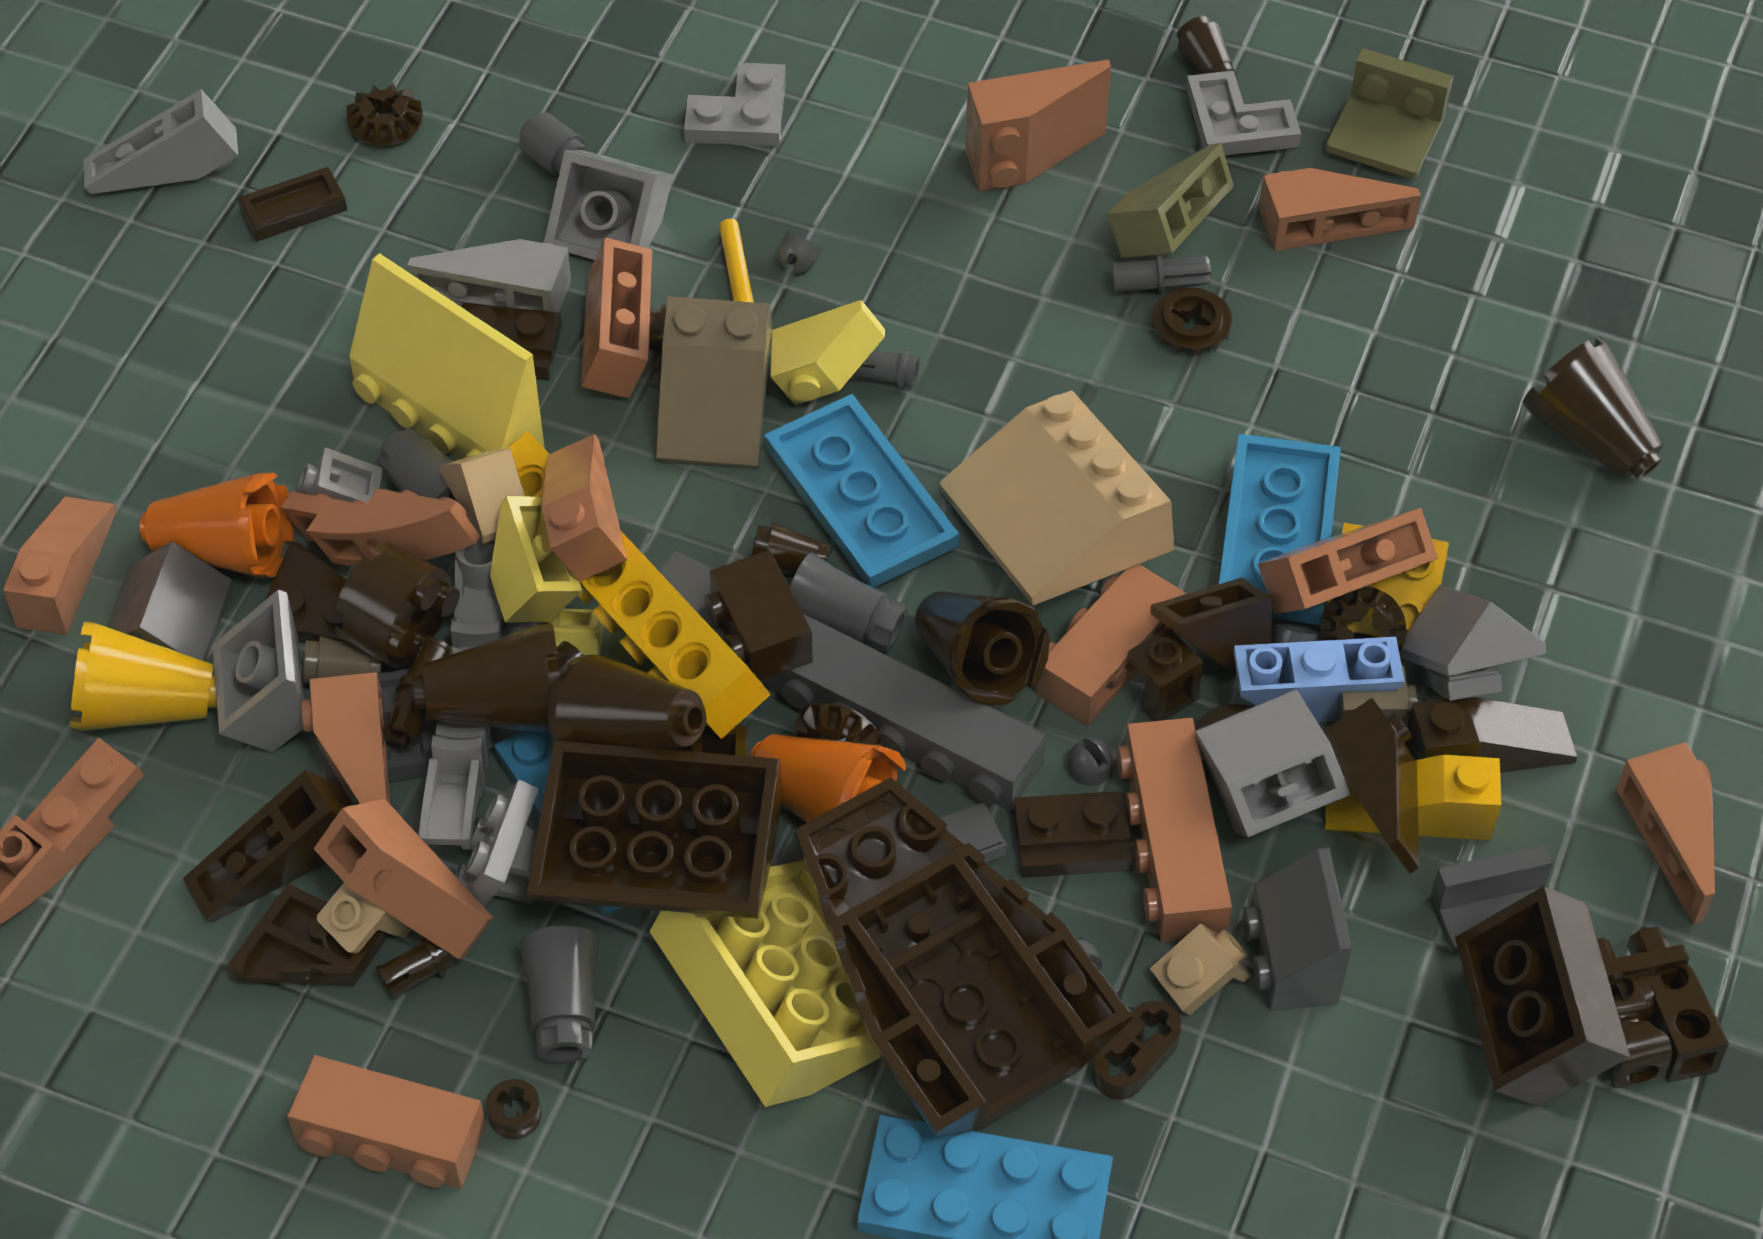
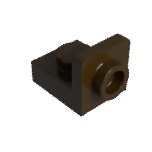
[1128,628,1203,721]

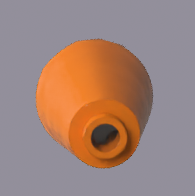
[140,472,295,578]
[749,734,906,823]

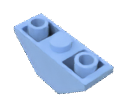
[1233,637,1405,722]

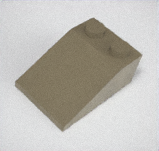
[656,296,772,469]

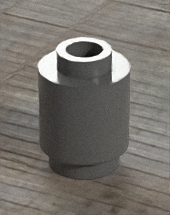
[519,112,590,177]

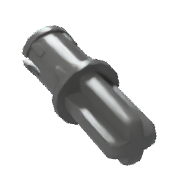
[1112,254,1211,293]

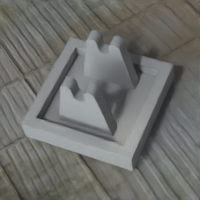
[454,779,539,907]

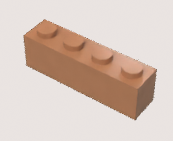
[1116,718,1232,943]

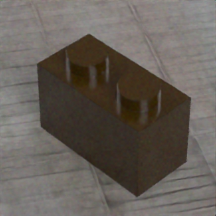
[705,550,813,681]

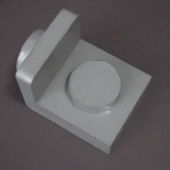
[296,447,383,503]

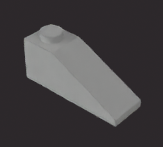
[83,89,239,194]
[407,239,571,312]

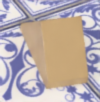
[440,448,525,544]

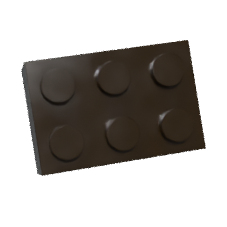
[1455,886,1630,1106]

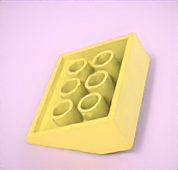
[349,253,545,460]
[649,860,881,1107]

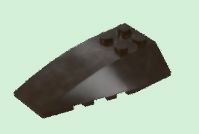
[795,777,1133,1137]

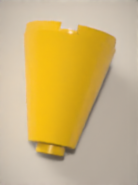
[70,622,217,731]

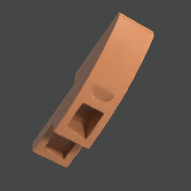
[281,488,480,566]
[0,737,144,925]

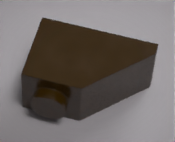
[1151,578,1272,669]

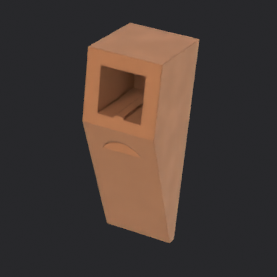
[314,798,493,959]

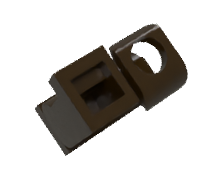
[1597,927,1729,1088]

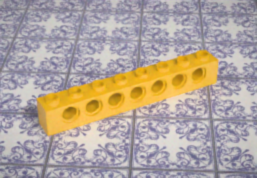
[507,430,771,739]

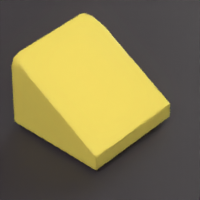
[547,609,603,656]

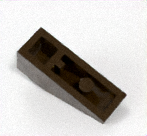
[1405,697,1577,773]
[1323,698,1419,874]
[183,770,353,922]

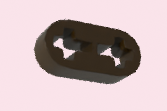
[1093,1000,1182,1100]

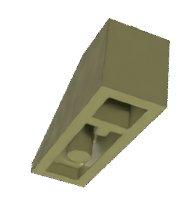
[1107,143,1234,258]

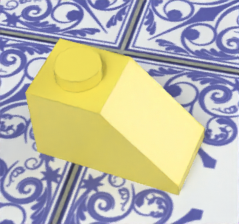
[770,300,885,405]
[490,496,582,623]

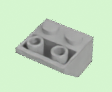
[1194,690,1351,837]

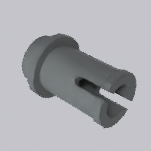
[854,349,920,390]

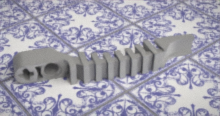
[419,539,506,849]

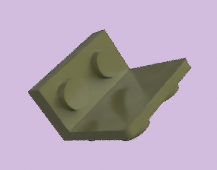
[1326,48,1454,179]

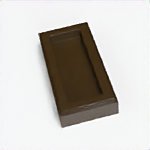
[237,167,347,242]

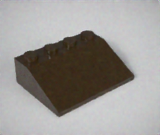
[527,741,783,919]

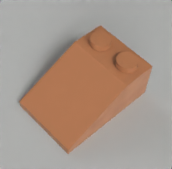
[965,59,1111,191]

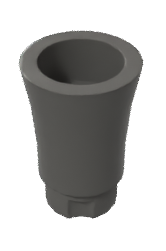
[378,428,457,501]
[789,552,908,653]
[519,926,600,1064]

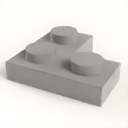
[684,63,786,146]
[1186,71,1301,155]

